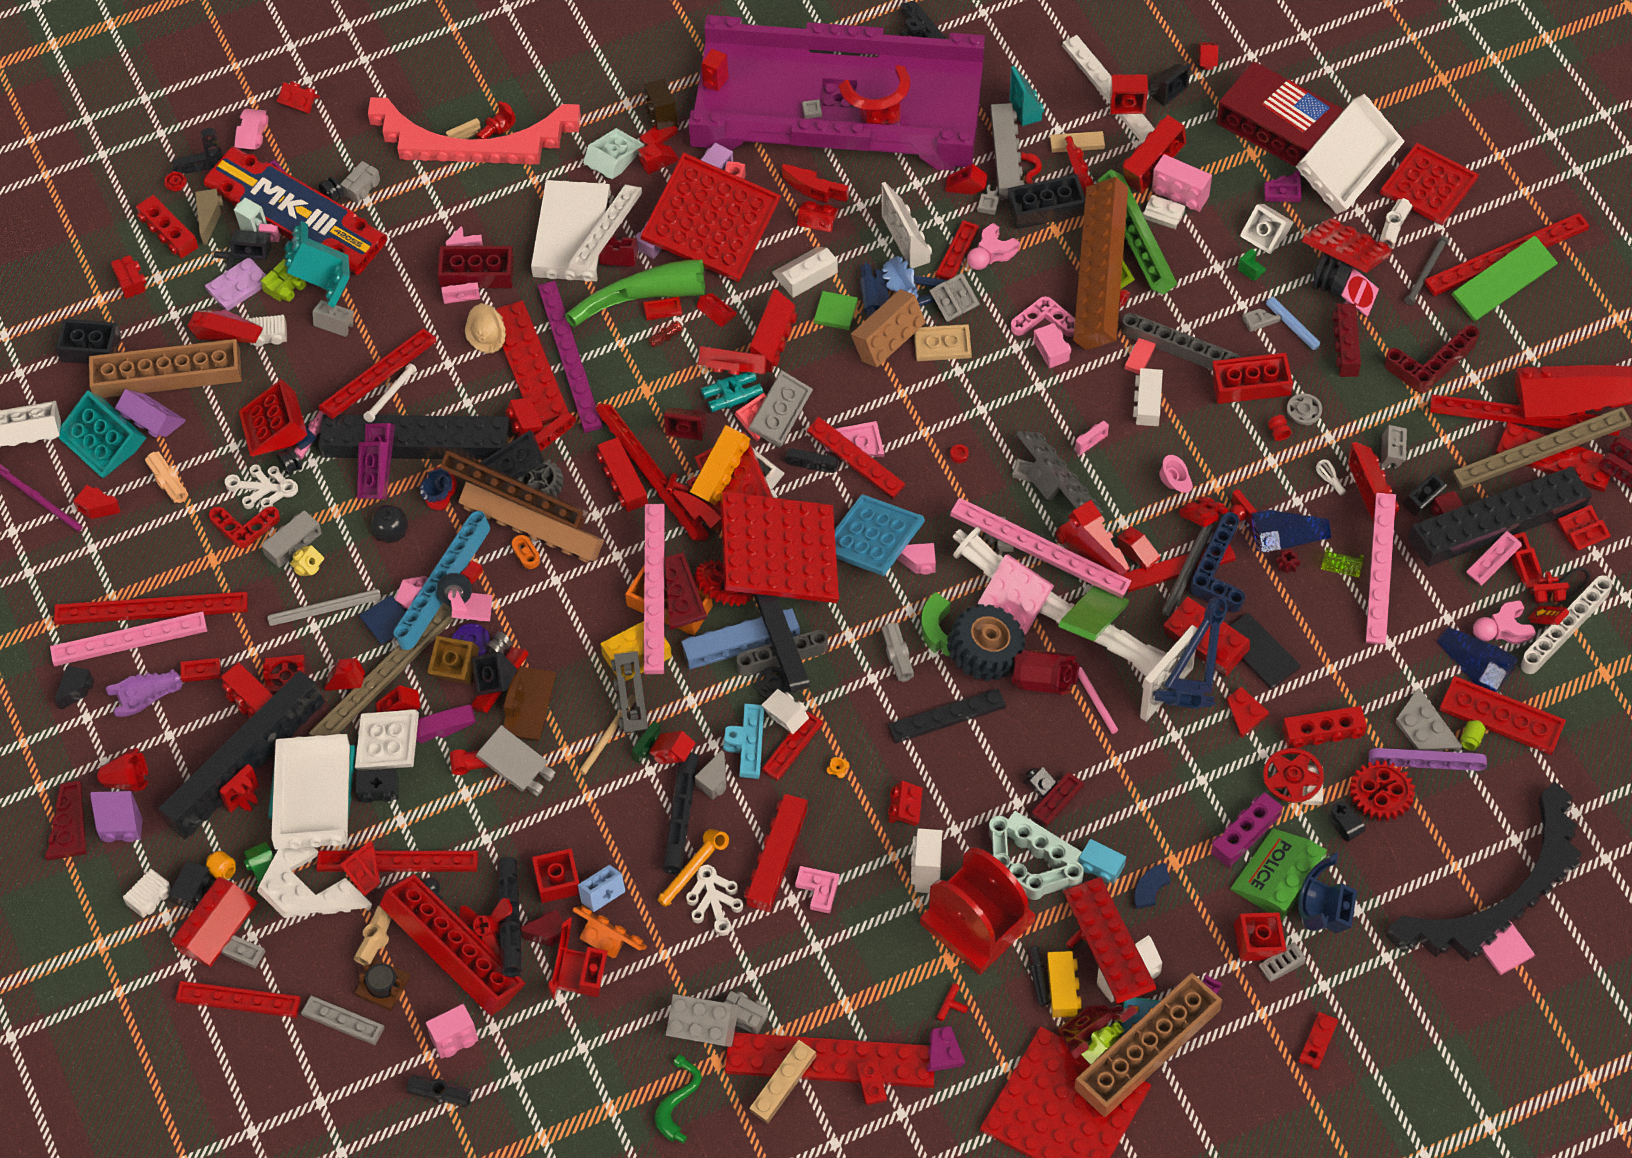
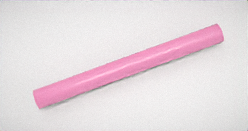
[1078,667,1118,734]

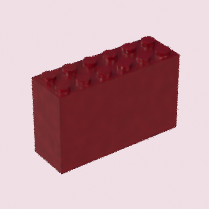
[1216,61,1344,167]

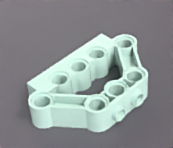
[989,811,1083,900]

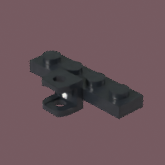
[899,0,946,39]

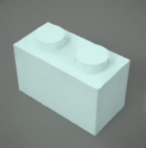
[234,198,267,232]

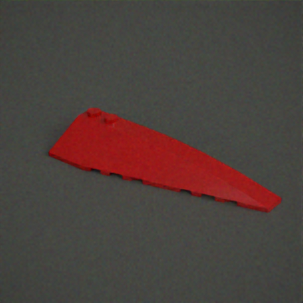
[1514,365,1632,420]

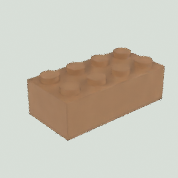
[851,289,926,367]

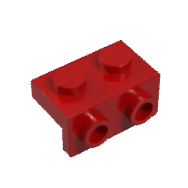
[276,81,320,114]
[797,201,838,232]
[888,781,923,826]

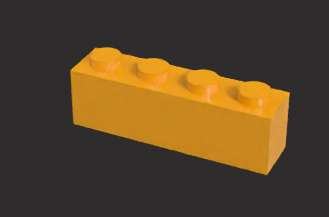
[690,425,750,505]

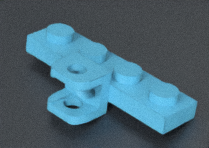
[723,704,764,779]

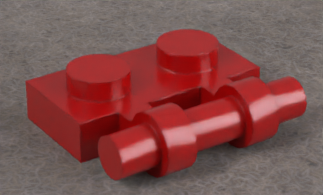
[1179,496,1228,527]

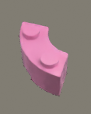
[234,109,268,149]

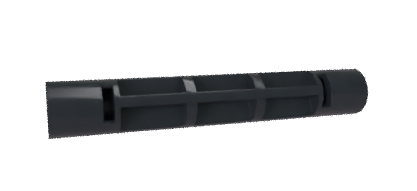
[662,752,699,874]
[497,857,522,977]

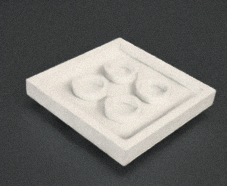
[355,710,419,771]

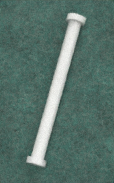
[363,364,417,422]

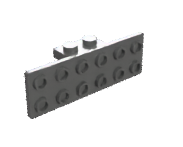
[1016,431,1103,513]

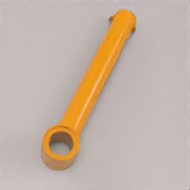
[657,829,729,907]

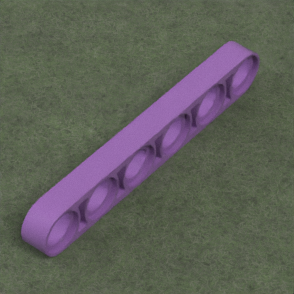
[1369,748,1487,771]

